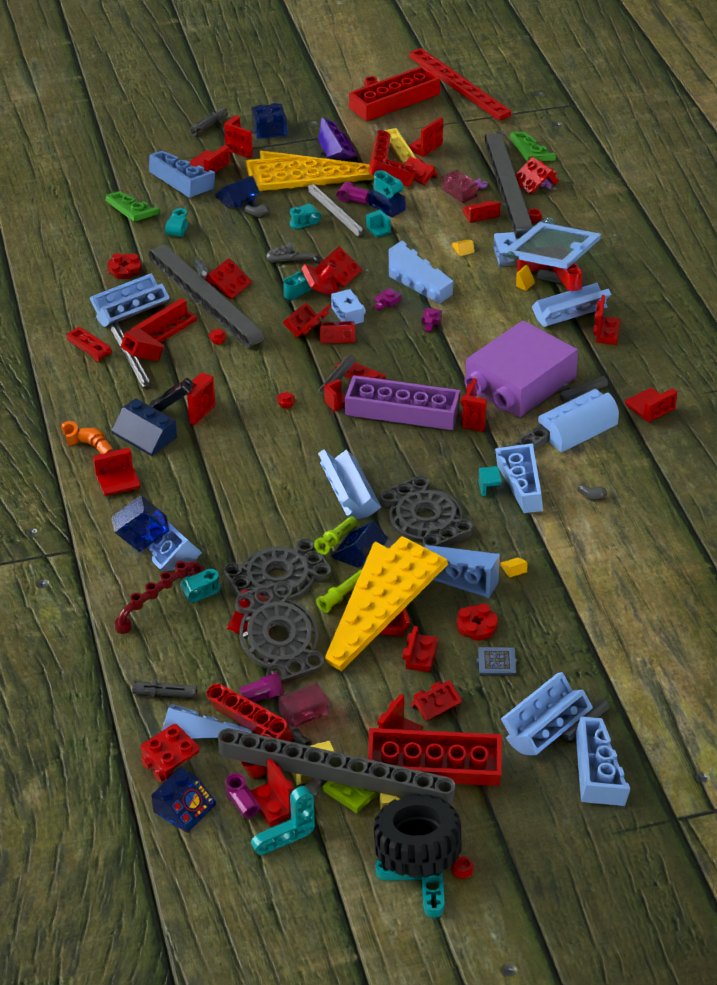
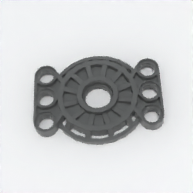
[380,476,473,547]
[224,538,331,600]
[235,581,324,684]

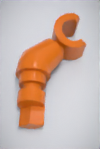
[61,421,113,454]

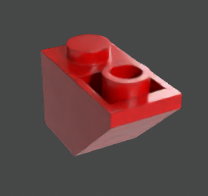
[120,328,164,361]

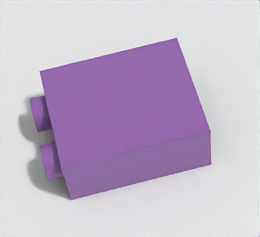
[465,321,578,418]

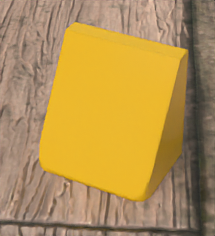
[452,239,475,256]
[516,265,535,291]
[500,557,528,578]

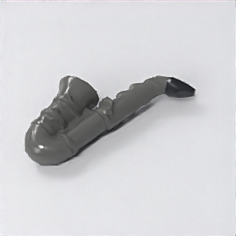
[266,242,321,264]

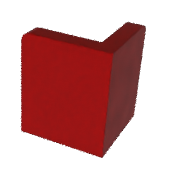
[324,379,346,412]

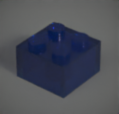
[251,103,287,139]
[111,495,170,552]

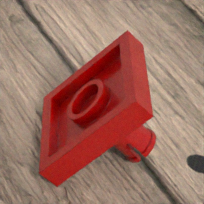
[302,262,341,296]

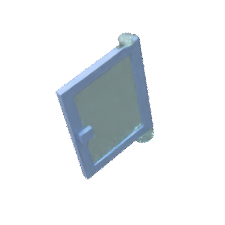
[503,217,601,269]

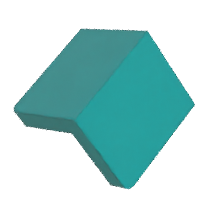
[366,210,391,237]
[478,466,501,496]

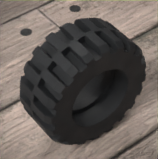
[374,794,462,878]

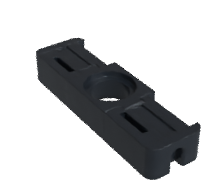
[149,377,194,412]

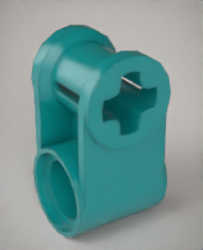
[374,170,404,198]
[289,204,322,229]
[165,208,189,237]
[283,271,312,300]
[180,569,221,603]

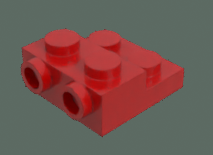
[187,372,216,425]

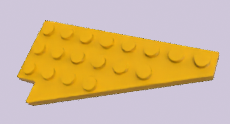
[246,151,374,192]
[325,536,448,672]

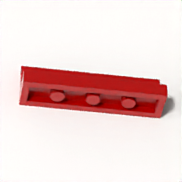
[130,298,197,343]

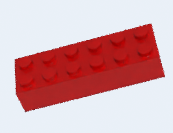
[349,66,441,122]
[368,728,502,786]

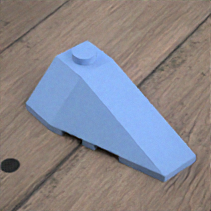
[143,511,202,572]
[162,704,252,738]

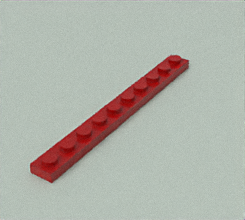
[409,48,512,121]

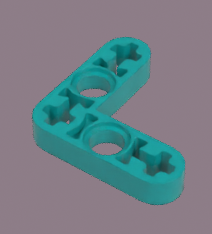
[251,786,315,855]
[375,860,445,918]

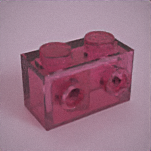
[442,170,478,203]
[279,683,329,727]

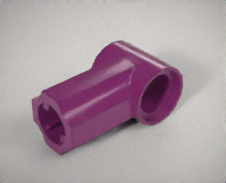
[336,182,371,205]
[239,672,285,702]
[226,773,260,819]

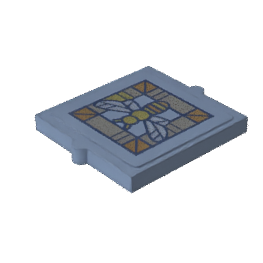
[477,647,517,676]

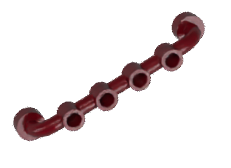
[114,561,205,634]

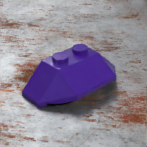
[318,118,359,161]

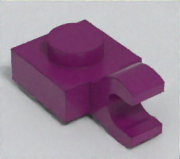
[373,288,402,311]
[422,308,442,332]

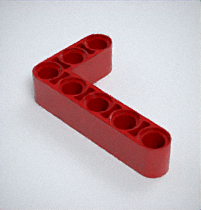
[368,130,417,187]
[517,248,582,291]
[206,684,294,779]

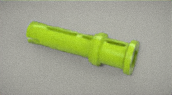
[314,516,358,555]
[316,569,362,613]

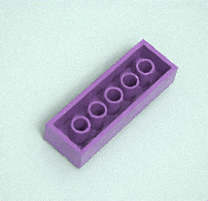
[345,375,461,430]

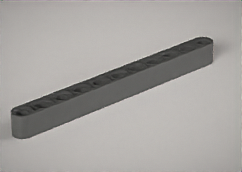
[485,133,532,237]
[149,245,264,348]
[218,728,455,805]

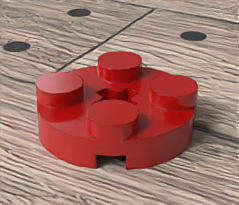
[108,253,142,279]
[457,604,498,641]

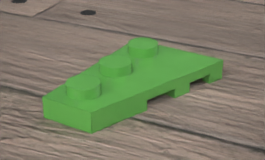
[510,132,557,162]
[105,191,160,222]

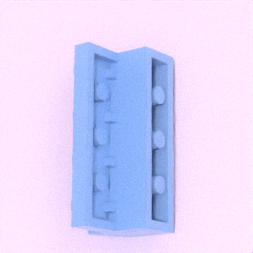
[90,273,170,327]
[532,283,611,327]
[538,389,619,453]
[319,449,381,519]
[501,672,593,755]

